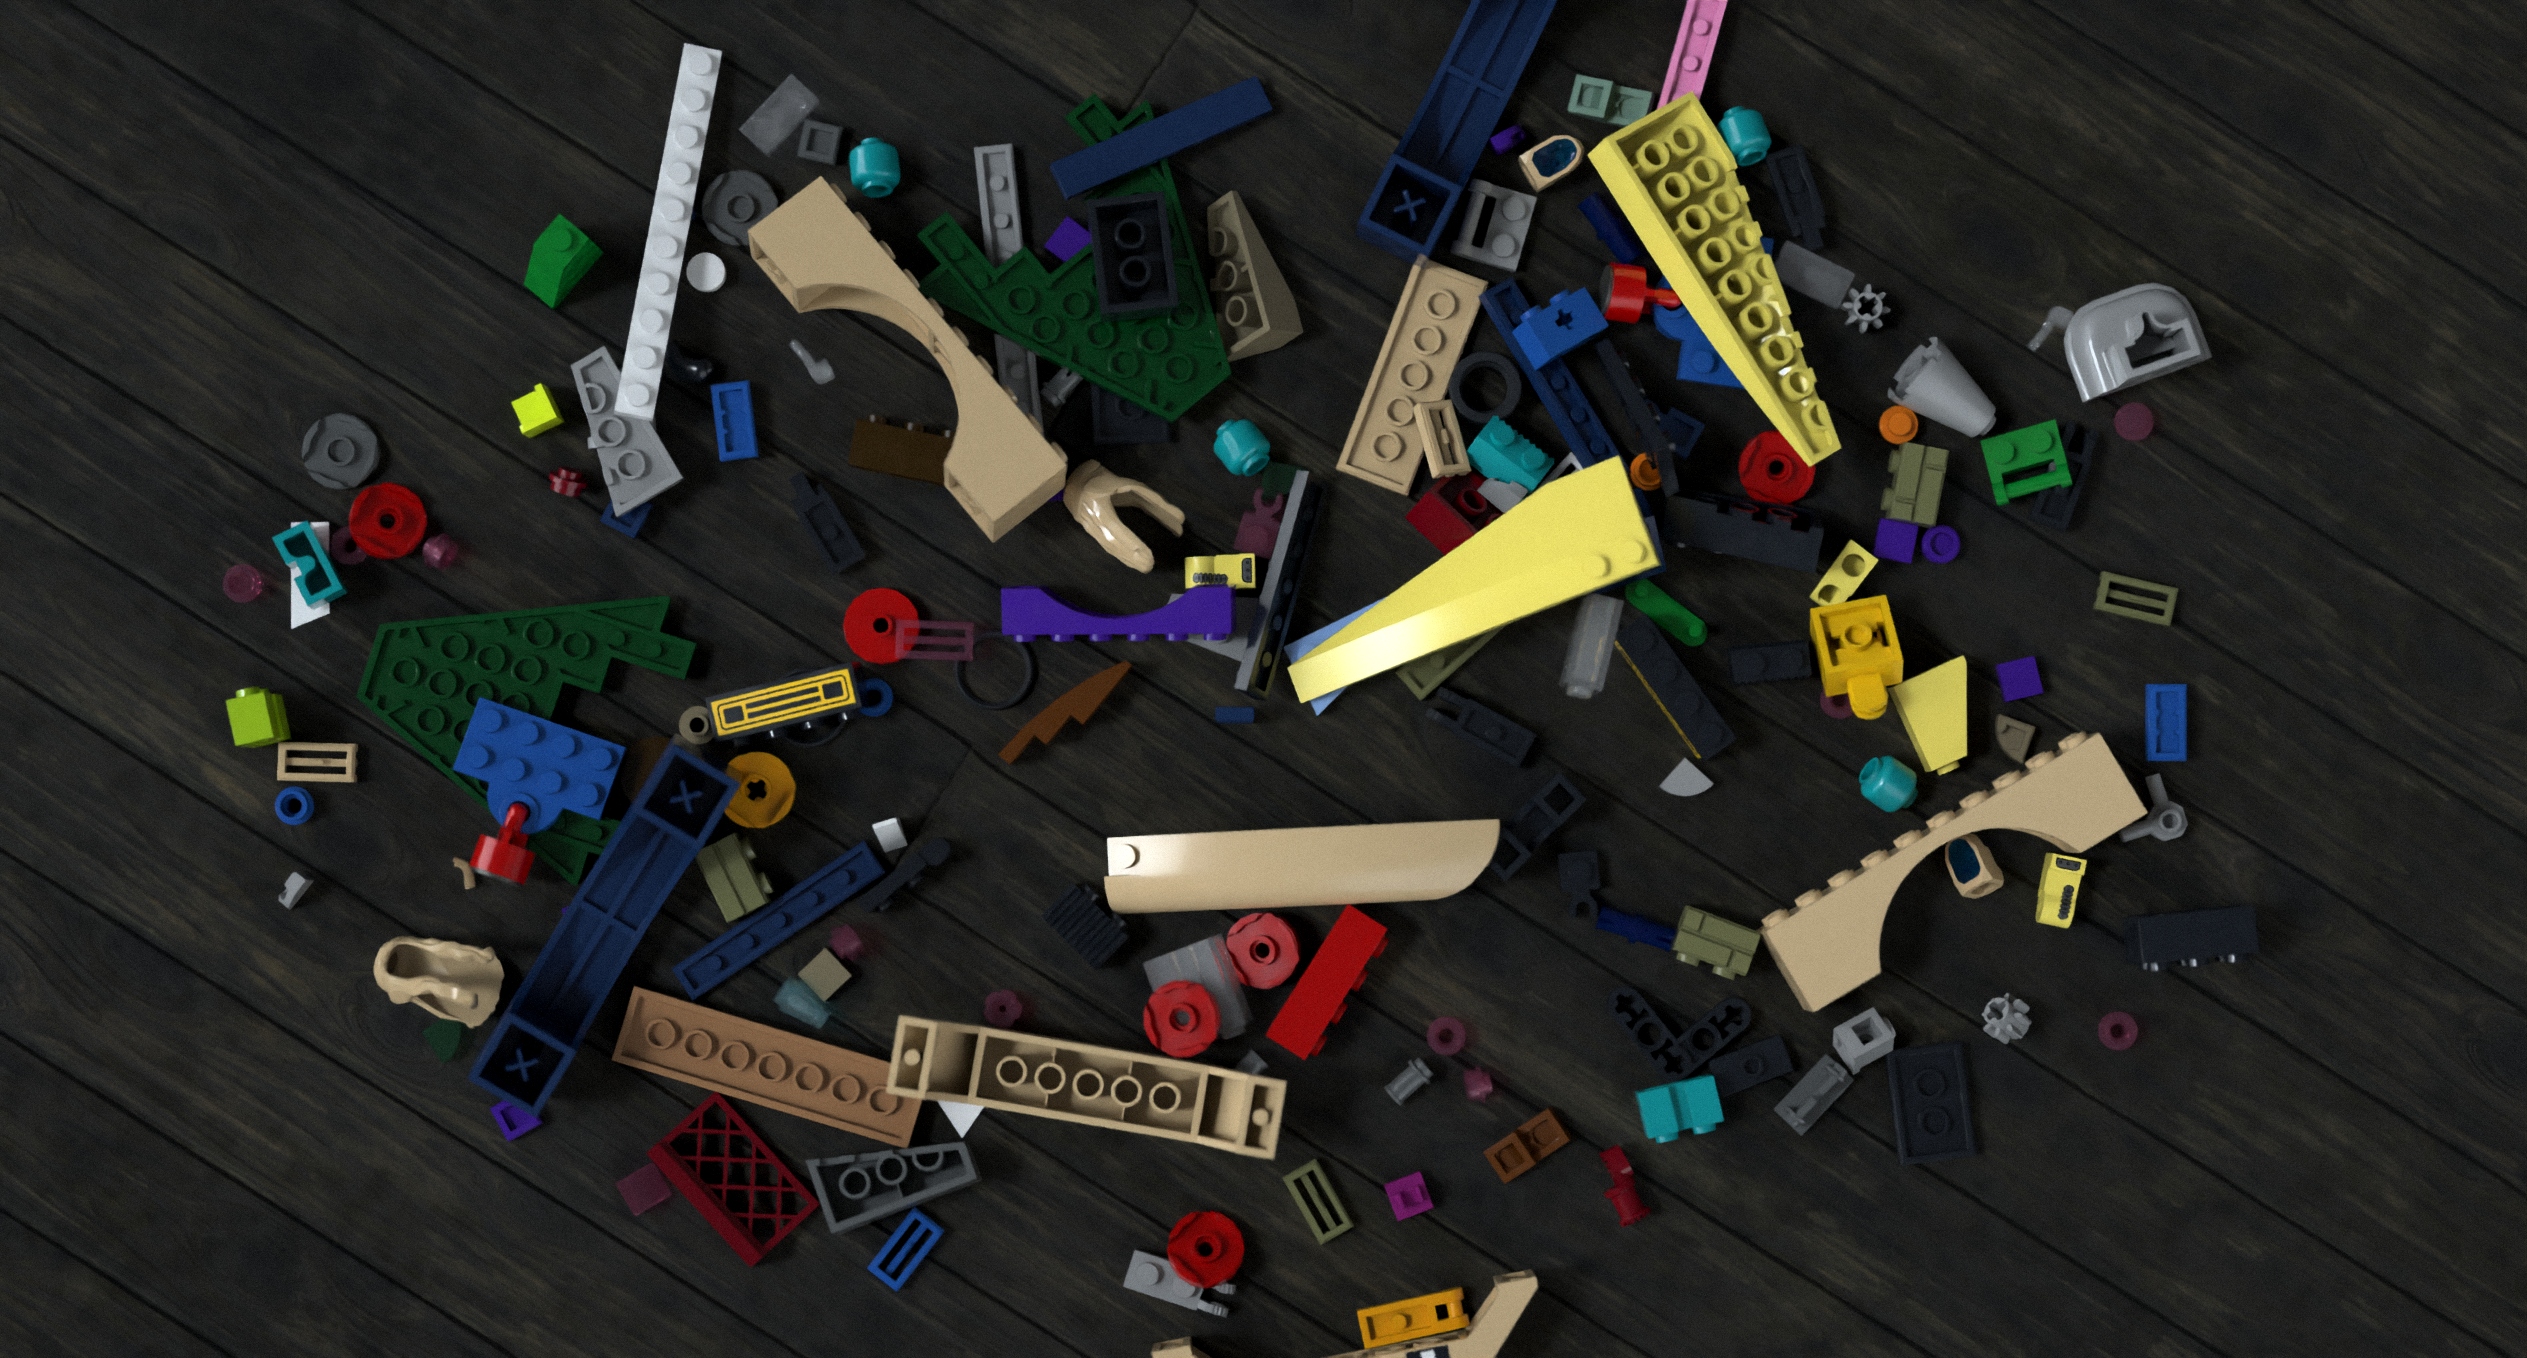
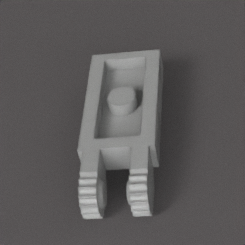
[1123,1249,1236,1317]

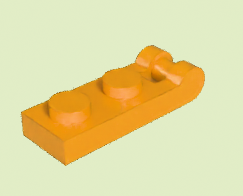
[1357,1287,1470,1349]

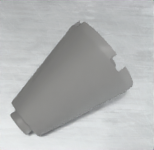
[1887,337,1996,437]

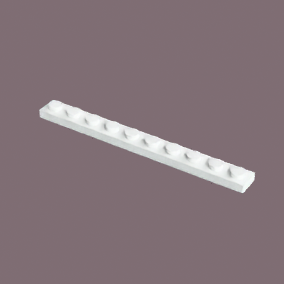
[614,43,722,421]

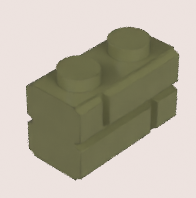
[1881,442,1949,528]
[695,833,774,923]
[1670,905,1761,981]

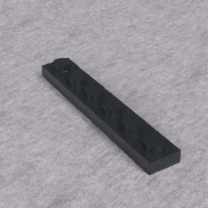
[1234,470,1329,702]

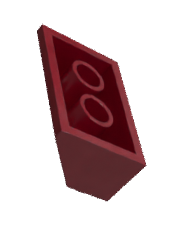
[1405,465,1504,556]

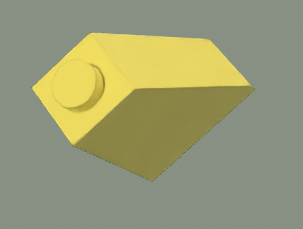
[1887,655,1967,775]

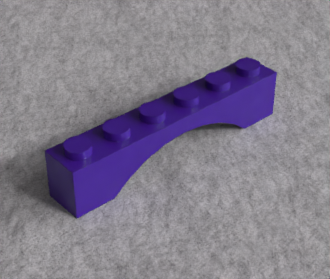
[1001,584,1237,642]

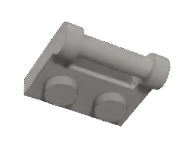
[1450,178,1537,272]

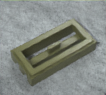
[2093,571,2178,627]
[1282,1158,1354,1245]

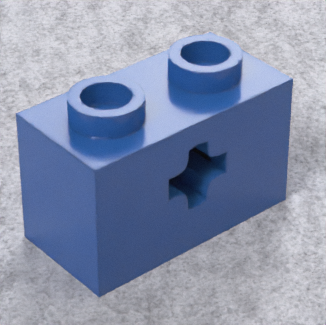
[1512,287,1609,371]

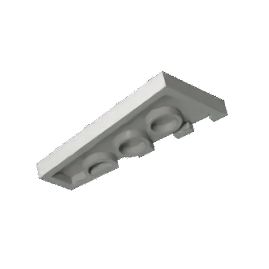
[571,346,684,518]

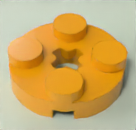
[724,752,797,828]

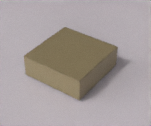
[798,947,853,1002]

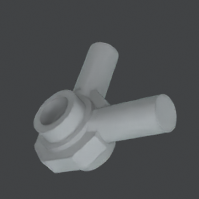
[2118,773,2188,842]

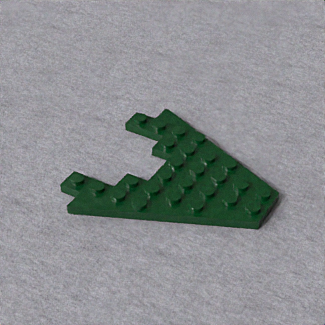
[917,93,1232,424]
[356,596,698,886]

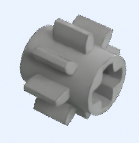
[1840,284,1890,334]
[1982,993,2032,1044]

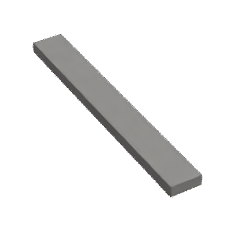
[974,143,1044,438]

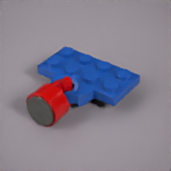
[1597,237,1774,391]
[453,697,627,887]

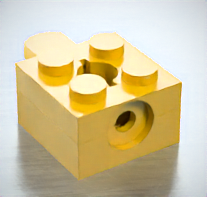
[1810,595,1903,719]

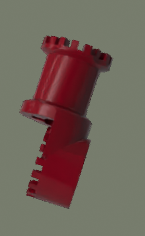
[1599,1144,1652,1228]

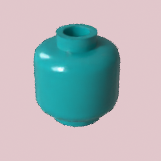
[1716,106,1771,166]
[849,138,901,198]
[1214,419,1270,477]
[1859,755,1918,812]

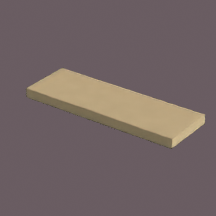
[1336,260,1488,497]

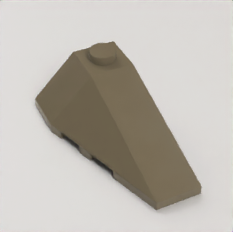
[1207,190,1303,362]

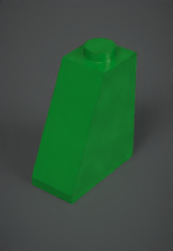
[524,214,603,310]

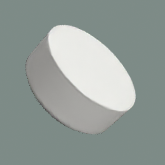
[687,253,726,292]

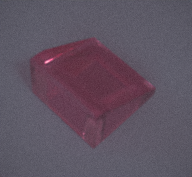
[616,1162,672,1216]

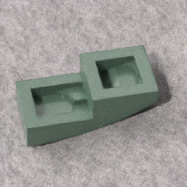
[1567,74,1655,128]

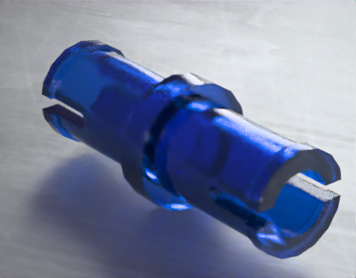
[1576,191,1642,264]
[1595,905,1676,952]

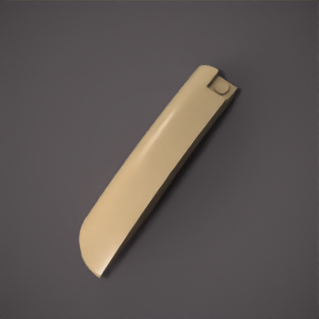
[1104,819,1500,914]

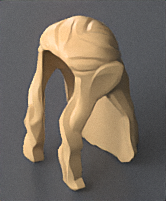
[1063,459,1185,574]
[374,936,505,1029]

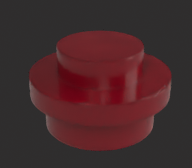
[549,466,588,497]

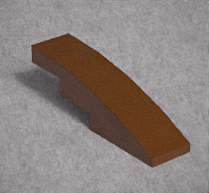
[998,660,1133,765]

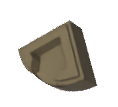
[1995,714,2036,763]

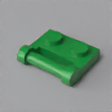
[1980,419,2073,506]

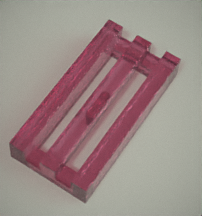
[895,620,973,661]

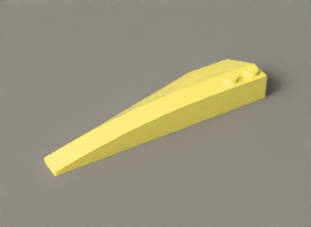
[1588,91,1842,467]
[1287,456,1661,704]

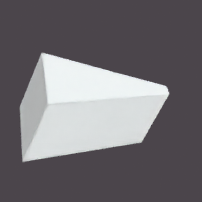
[872,817,908,852]

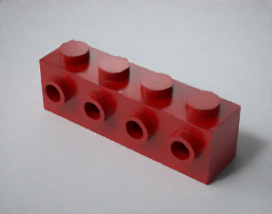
[1265,904,1389,1060]

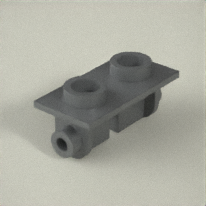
[1773,1054,1854,1136]

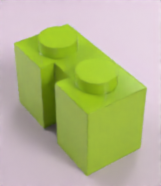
[226,687,292,748]

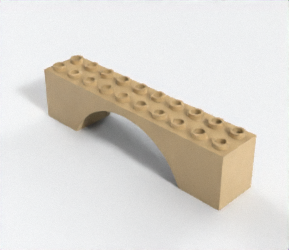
[748,176,1067,543]
[1756,730,2148,1012]

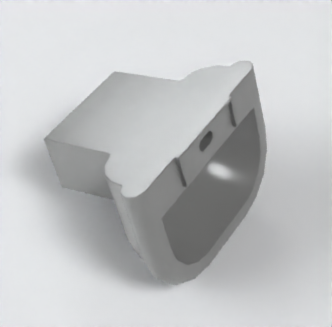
[2064,283,2212,403]

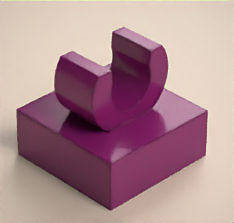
[1384,1170,1434,1221]

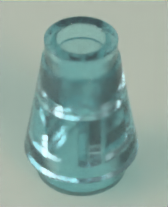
[772,976,832,1029]

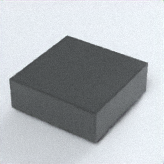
[797,119,844,166]

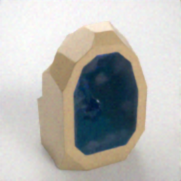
[1518,135,1584,193]
[1945,833,2004,899]

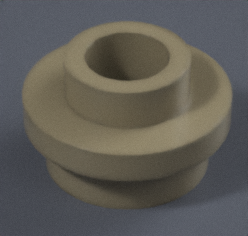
[679,706,714,745]

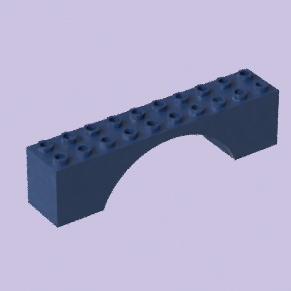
[1356,0,1559,270]
[467,733,742,1118]

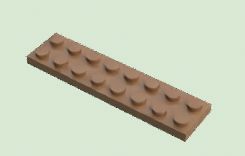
[612,986,923,1149]

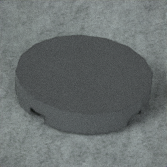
[702,170,778,247]
[301,413,381,490]

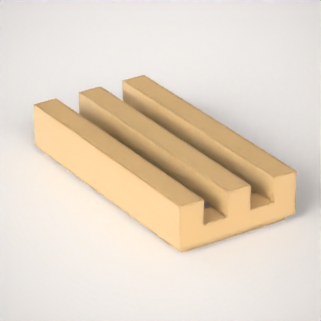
[1413,399,1471,479]
[277,742,358,783]

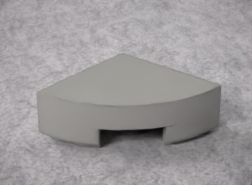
[1477,478,1528,513]
[1659,758,1714,796]
[278,872,314,910]

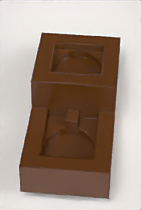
[1483,1106,1573,1184]

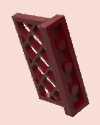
[646,1091,820,1268]

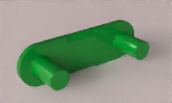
[1625,578,1707,647]

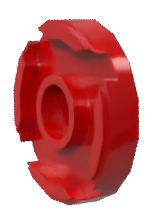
[1738,429,1816,504]
[348,482,427,559]
[843,588,921,665]
[1224,912,1301,989]
[1143,979,1222,1057]
[1167,1211,1244,1288]

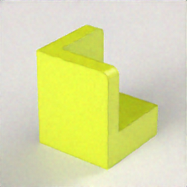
[511,383,564,438]

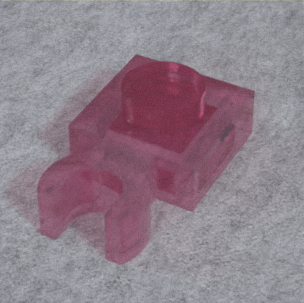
[1233,487,1283,560]

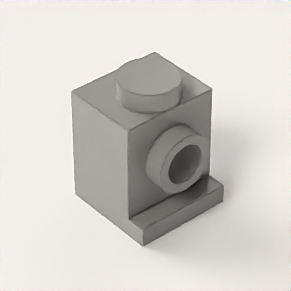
[1833,1007,1896,1075]

